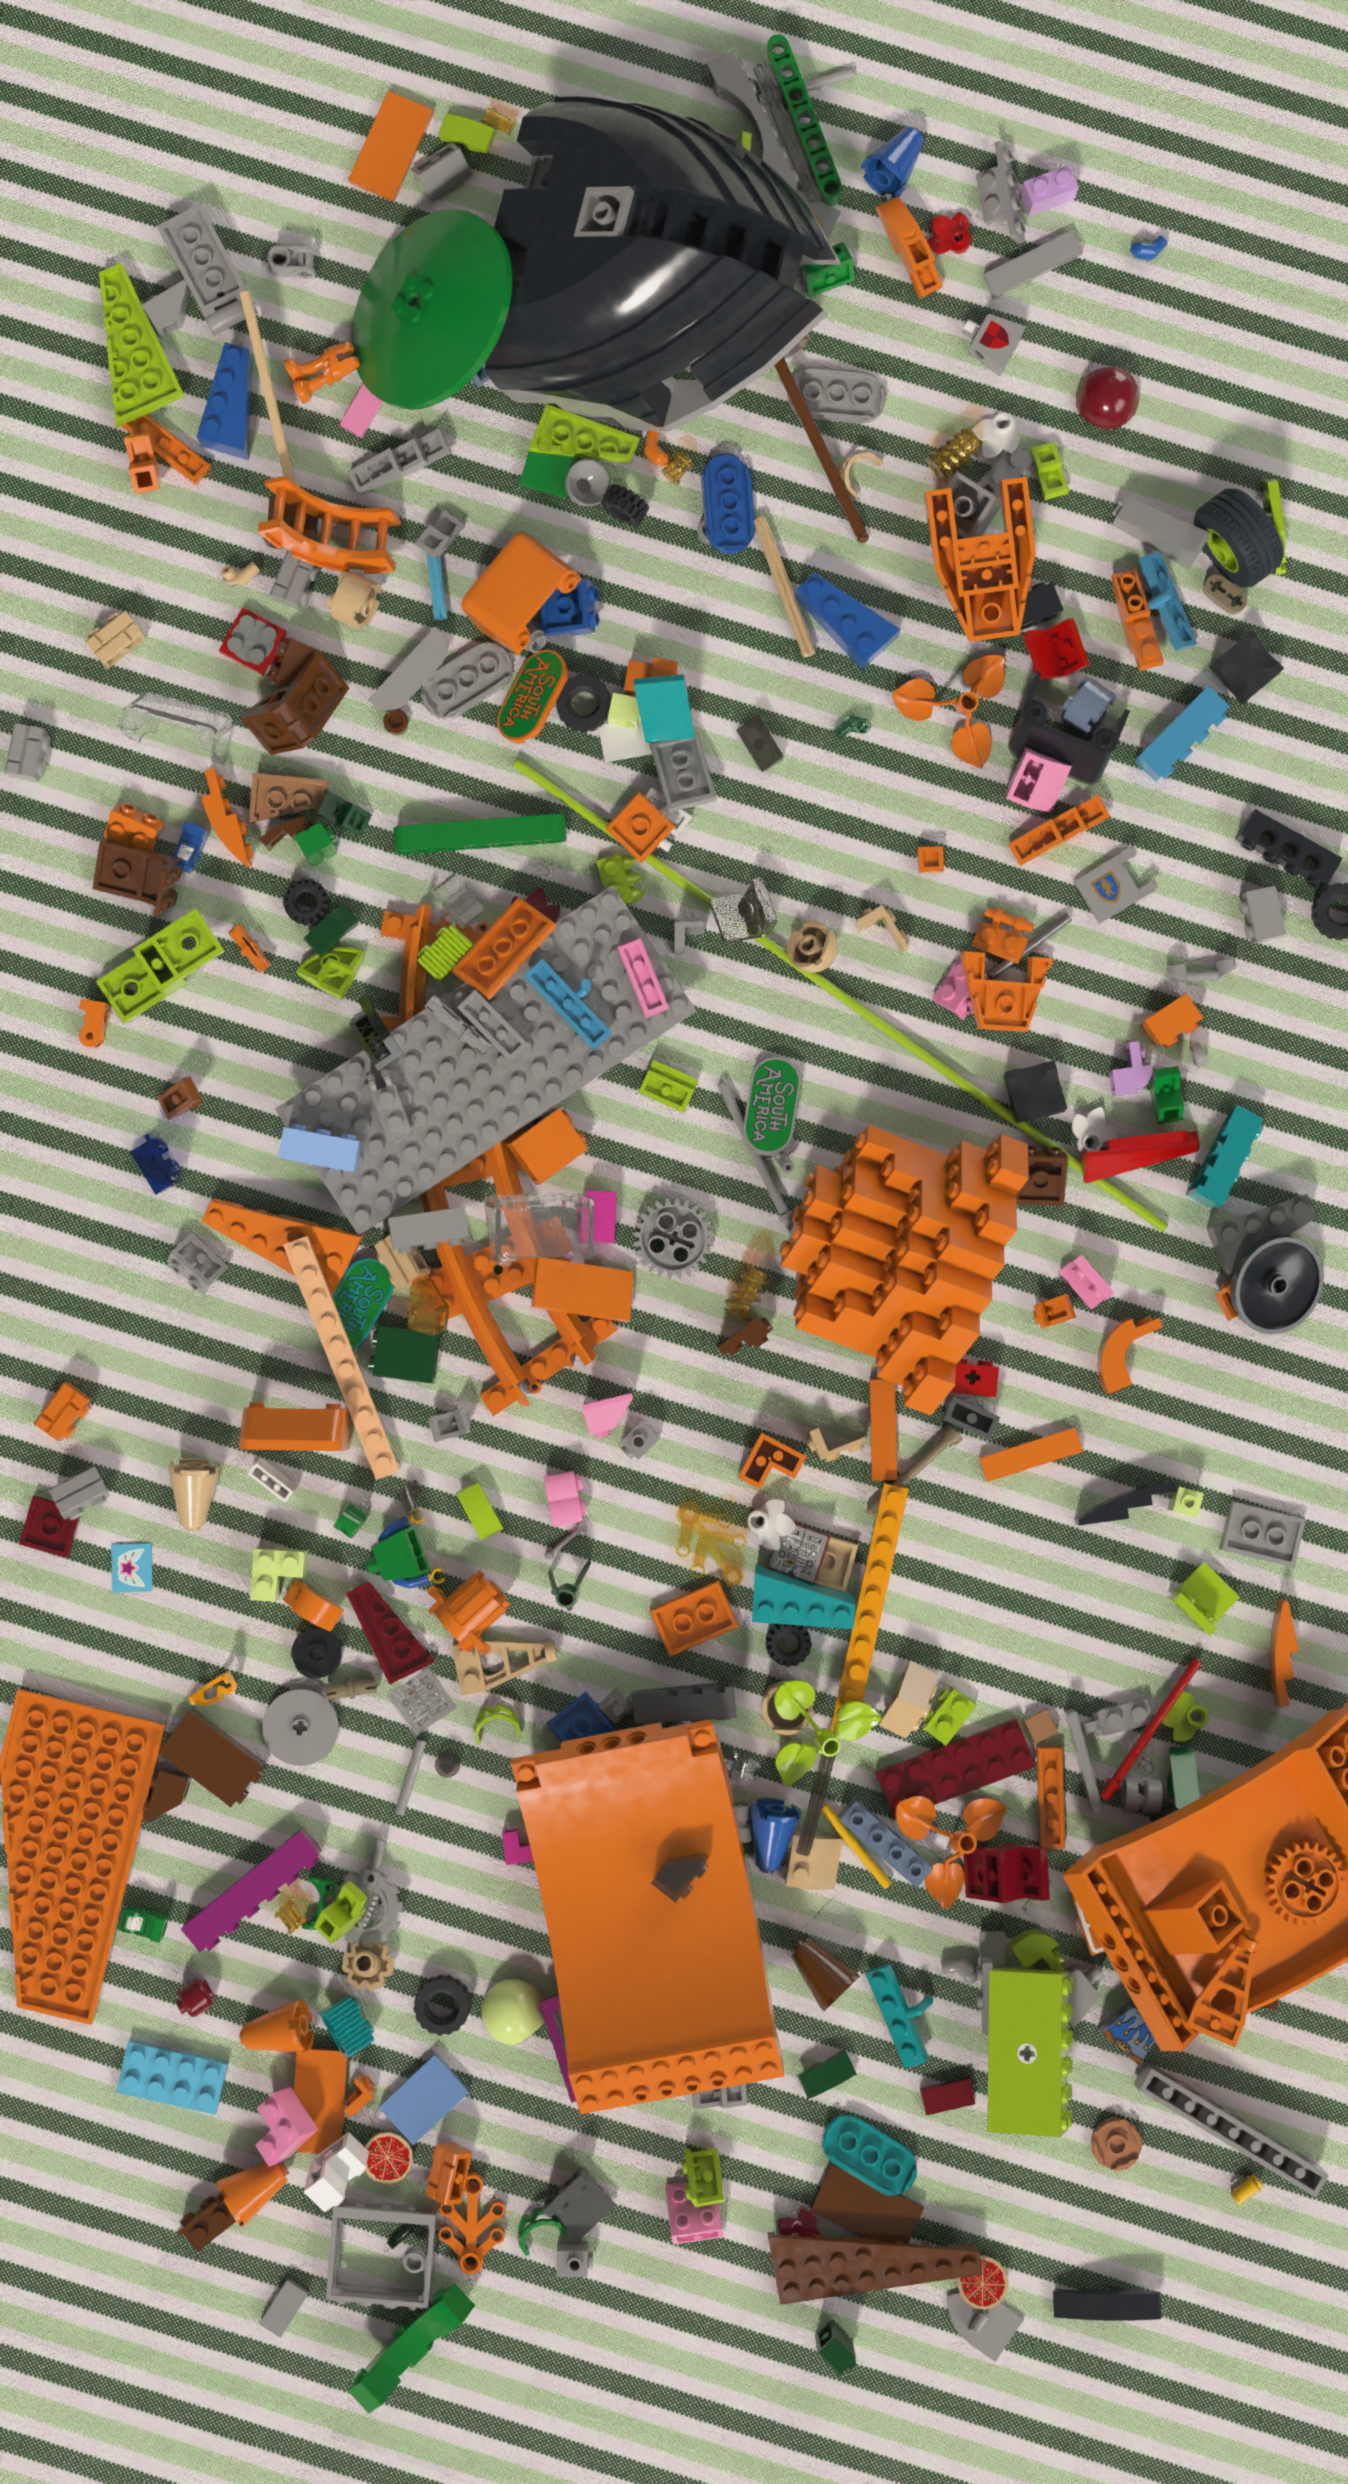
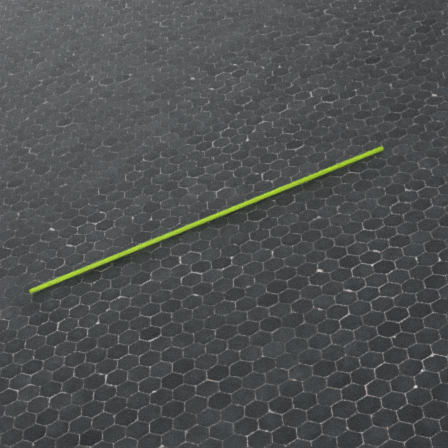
[513,759,1169,1232]

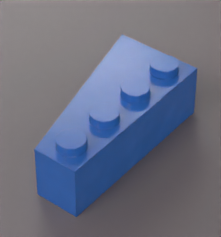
[196,342,253,460]
[795,573,901,670]

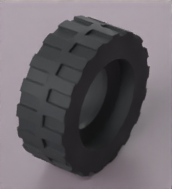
[556,674,611,733]
[1311,883,1348,940]
[414,1974,471,2036]

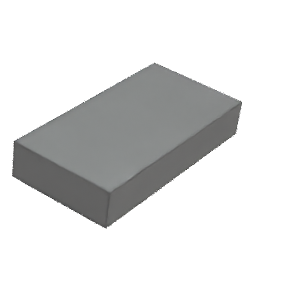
[259,2278,309,2338]

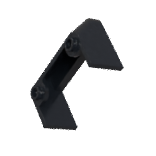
[1008,674,1130,785]

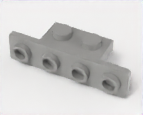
[976,141,1026,244]
[976,1931,1006,2035]

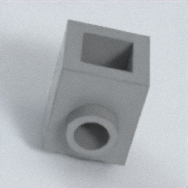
[621,1420,660,1460]
[557,2243,593,2277]

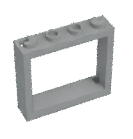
[326,2199,438,2311]

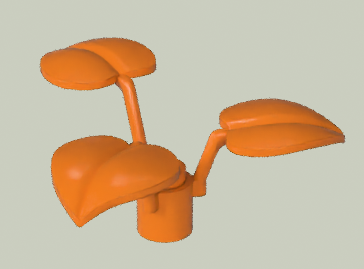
[892,655,1005,768]
[895,1796,1008,1909]

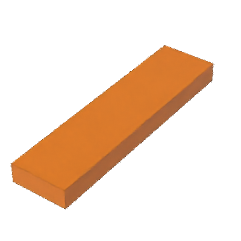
[121,414,212,486]
[869,1379,897,1481]
[979,1427,1083,1482]
[1036,1745,1065,1849]

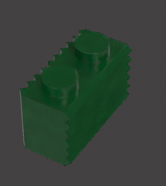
[815,2320,856,2376]

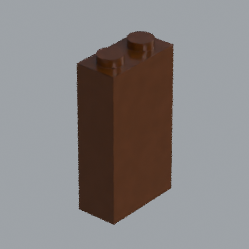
[158,1708,265,1807]

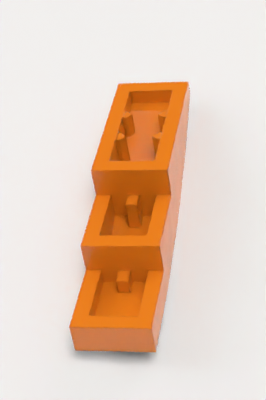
[1008,794,1111,866]
[1270,1599,1299,1707]

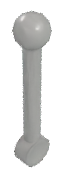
[544,1522,587,1560]

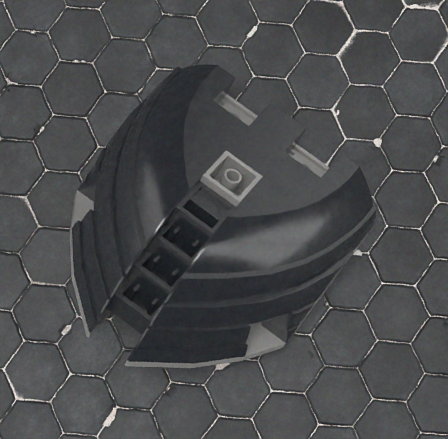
[484,96,840,431]

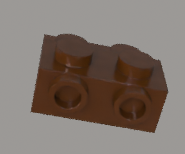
[1016,1146,1068,1206]
[717,1316,774,1356]

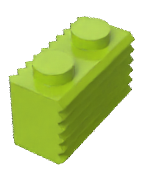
[417,924,474,984]

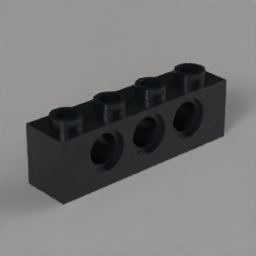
[1236,809,1343,888]

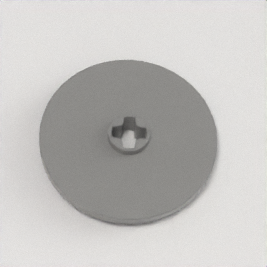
[262,1689,339,1766]

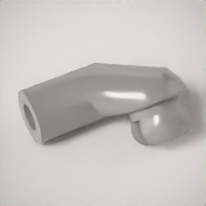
[941,1958,976,1984]

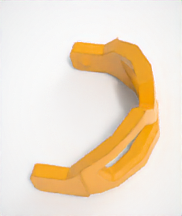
[188,1671,237,1706]

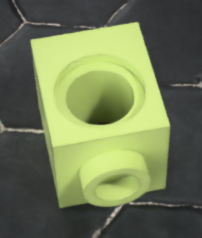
[608,693,641,729]
[1167,1486,1204,1518]

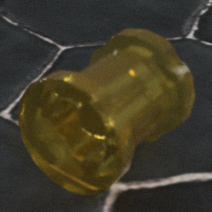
[661,451,694,485]
[273,1900,307,1935]

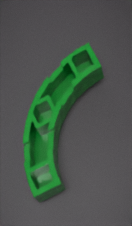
[348,2283,475,2413]

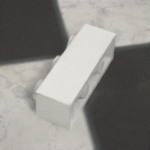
[248,1458,298,1503]

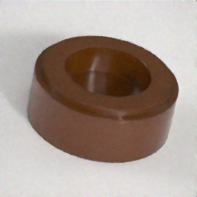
[383,709,409,735]

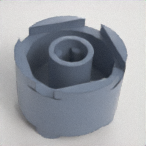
[1061,676,1117,737]

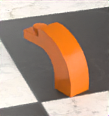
[1097,1315,1163,1394]

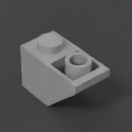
[142,280,191,339]

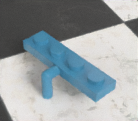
[1139,552,1197,651]
[524,959,612,1051]

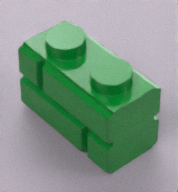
[295,823,339,866]

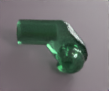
[833,716,871,740]

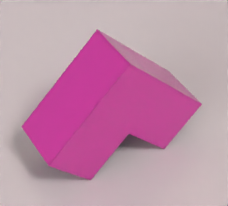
[502,1829,534,1865]

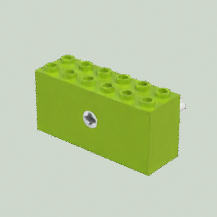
[987,1967,1073,2137]

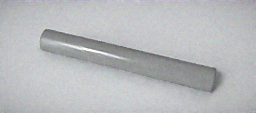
[395,1739,426,1815]

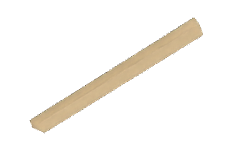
[240,290,296,484]

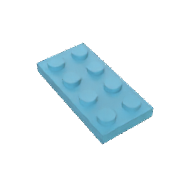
[116,2040,229,2115]

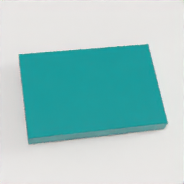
[634,674,695,743]

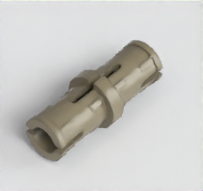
[325,1677,377,1700]

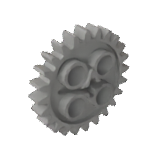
[633,1198,714,1279]

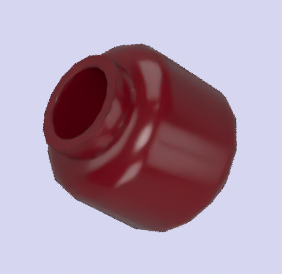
[175,1978,215,2017]

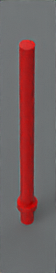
[1099,1658,1202,1801]

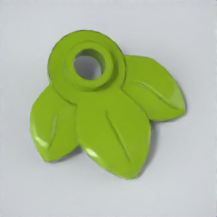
[1162,1691,1209,1741]

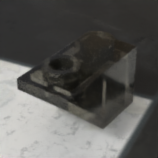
[651,1853,709,1903]

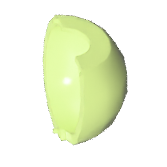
[481,1979,545,2045]

